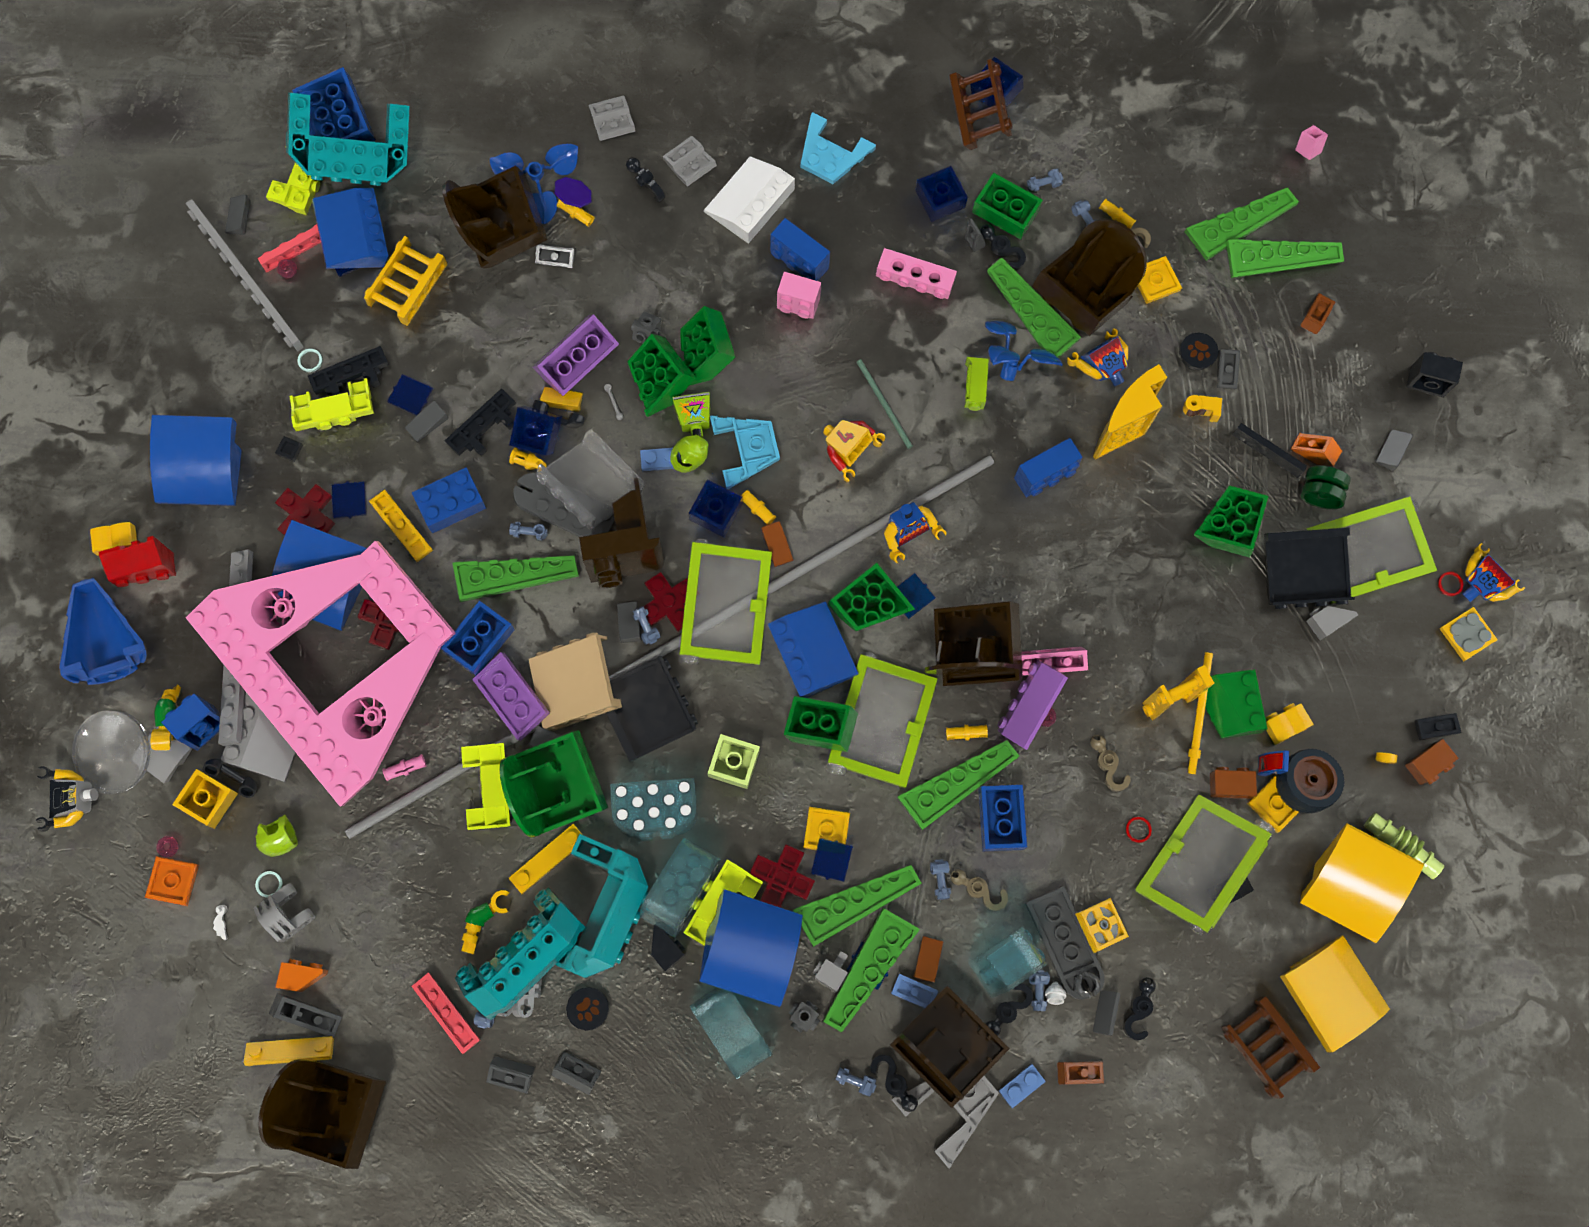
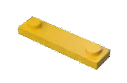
[369,490,433,562]
[509,824,583,895]
[243,1036,334,1066]

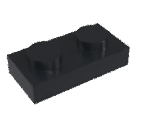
[1414,713,1462,741]

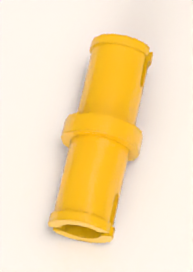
[557,199,595,227]
[1099,199,1136,229]
[740,490,776,525]
[946,724,988,741]

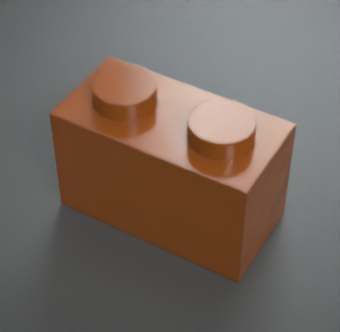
[1405,739,1459,785]
[1210,767,1257,799]

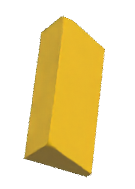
[540,387,583,412]

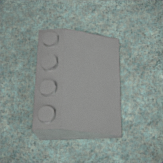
[220,692,314,782]

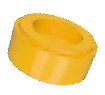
[1375,752,1398,764]

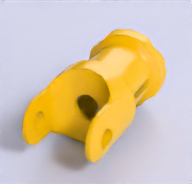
[509,447,546,471]

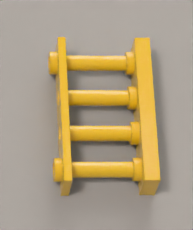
[364,236,448,326]
[1143,665,1214,721]

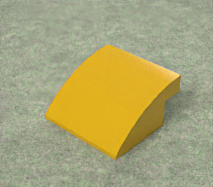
[1093,364,1167,460]
[1300,823,1424,943]
[1280,935,1390,1052]

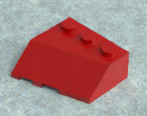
[99,536,176,587]

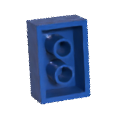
[770,218,830,281]
[1014,438,1083,497]
[412,467,487,534]
[441,600,515,676]
[161,694,220,751]
[978,785,1027,852]

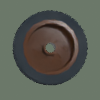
[1276,749,1345,814]

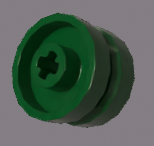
[1300,466,1351,509]

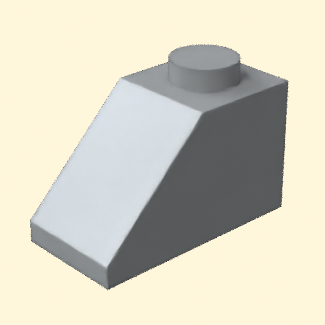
[1306,606,1358,641]

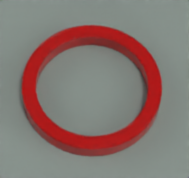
[1438,572,1464,596]
[1125,817,1152,843]

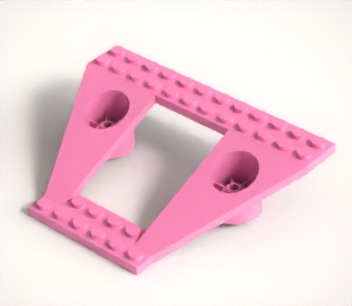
[186,541,455,807]

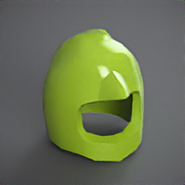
[670,435,708,473]
[255,814,298,857]

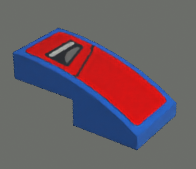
[1258,751,1289,776]

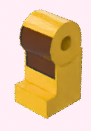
[1183,395,1222,422]

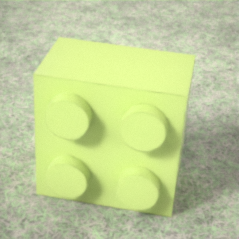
[708,734,760,789]

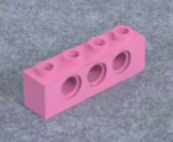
[876,248,957,299]
[1021,647,1088,676]

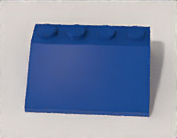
[292,67,376,142]
[312,188,388,269]
[768,601,859,698]

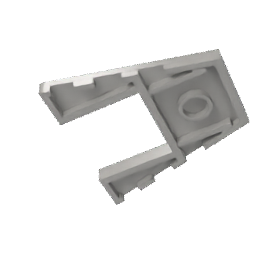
[892,1076,999,1168]

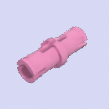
[382,754,427,781]

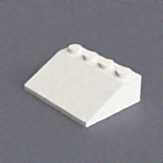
[704,157,795,244]

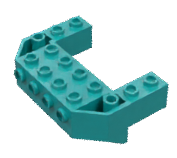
[286,93,410,186]
[529,834,650,978]
[455,887,585,1020]

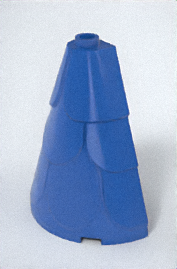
[59,578,147,685]

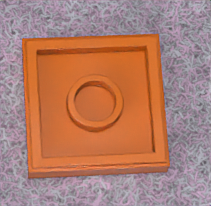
[145,856,199,906]

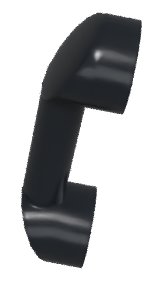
[532,400,585,428]
[202,759,257,798]

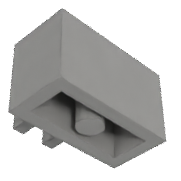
[813,951,848,992]

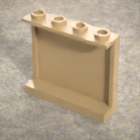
[529,633,622,731]

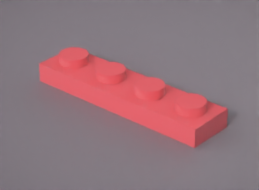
[257,224,321,273]
[411,972,481,1054]

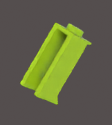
[964,357,989,411]

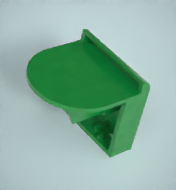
[500,730,608,838]

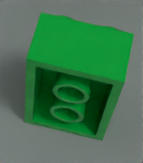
[972,172,1043,240]
[783,696,858,752]

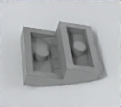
[589,95,635,141]
[662,136,717,187]
[132,727,193,783]

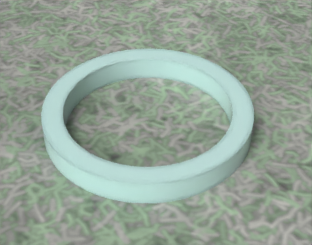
[297,349,322,372]
[255,871,283,898]

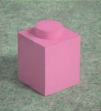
[1296,125,1328,160]

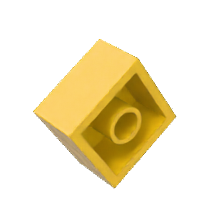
[172,769,238,829]

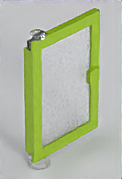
[1301,497,1437,604]
[679,539,772,665]
[826,652,938,788]
[1135,795,1275,935]

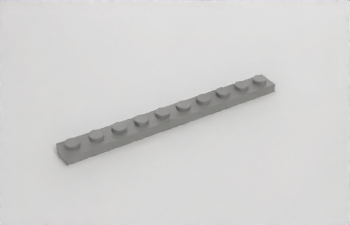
[186,199,304,352]
[218,549,253,746]

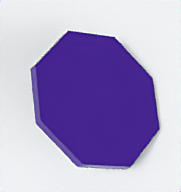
[554,177,591,208]

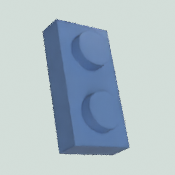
[640,448,681,471]
[891,974,938,1009]
[998,1064,1046,1108]

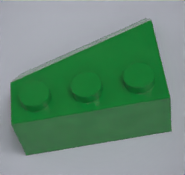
[680,306,736,386]
[627,334,696,417]
[1194,485,1269,558]
[828,563,915,631]
[1205,669,1268,739]

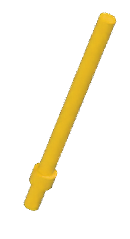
[1188,652,1213,774]

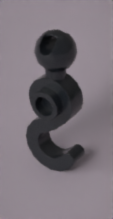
[626,157,665,202]
[980,224,1026,270]
[1123,977,1156,1040]
[986,983,1033,1036]
[871,1055,918,1112]

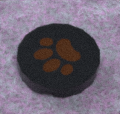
[1179,332,1219,371]
[566,987,609,1031]

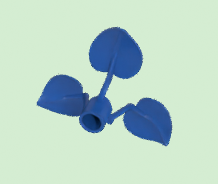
[490,144,578,224]
[985,321,1063,381]

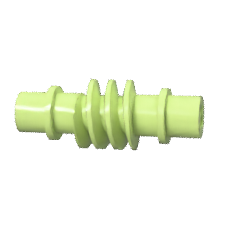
[1364,812,1444,879]

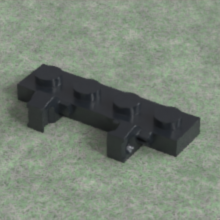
[308,346,389,395]
[444,388,516,456]

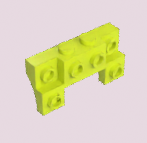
[266,146,320,215]
[289,378,374,431]
[461,743,510,830]
[684,860,763,946]

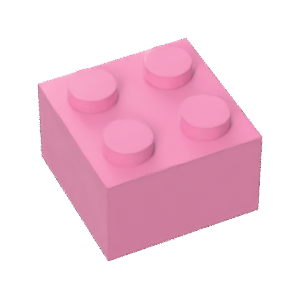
[777,272,821,319]

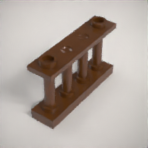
[949,59,1013,150]
[1221,996,1321,1099]

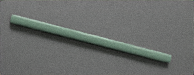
[856,359,913,449]

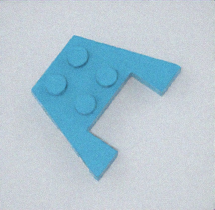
[800,112,876,184]
[710,416,780,489]

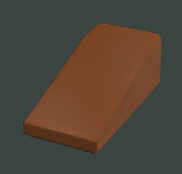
[1301,293,1336,334]
[761,521,793,567]
[913,936,943,983]
[1057,1061,1104,1084]

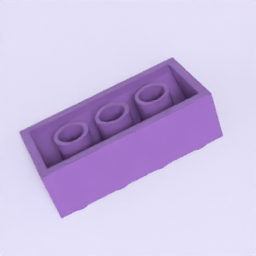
[533,314,619,396]
[998,659,1068,750]

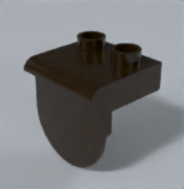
[442,165,548,268]
[1032,219,1147,336]
[579,478,664,588]
[925,601,1023,686]
[890,986,1010,1108]
[258,1059,386,1169]

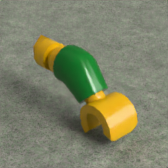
[150,684,181,750]
[461,890,510,954]

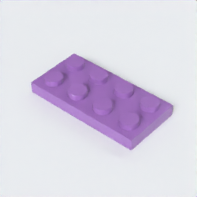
[472,652,550,741]

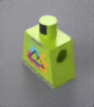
[672,392,710,438]

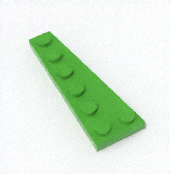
[1185,187,1299,261]
[1226,239,1344,278]
[987,258,1081,358]
[452,556,579,602]
[897,740,1020,830]
[793,865,922,947]
[822,908,920,1032]

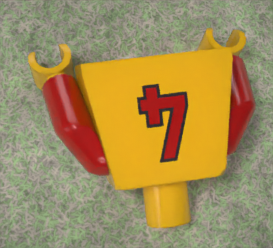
[823,420,885,482]

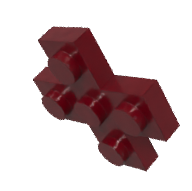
[275,484,335,536]
[644,572,700,633]
[357,599,400,650]
[749,845,815,907]

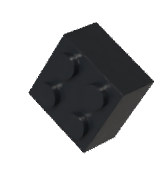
[1406,352,1463,398]

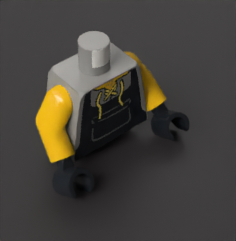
[36,766,99,832]

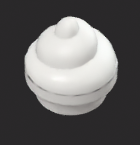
[1045,981,1066,1005]

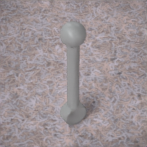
[604,384,623,420]

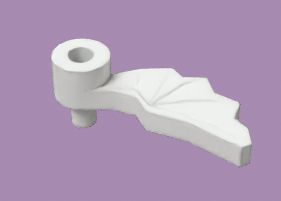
[213,905,228,940]

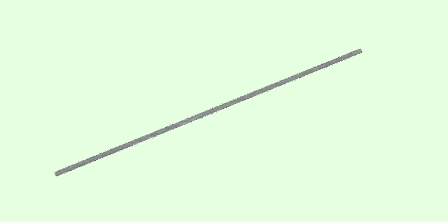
[345,455,994,839]

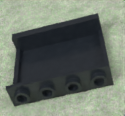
[1264,527,1355,609]
[606,655,698,762]

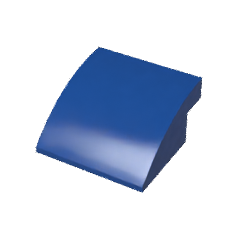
[150,415,242,506]
[272,520,367,631]
[699,889,803,1007]

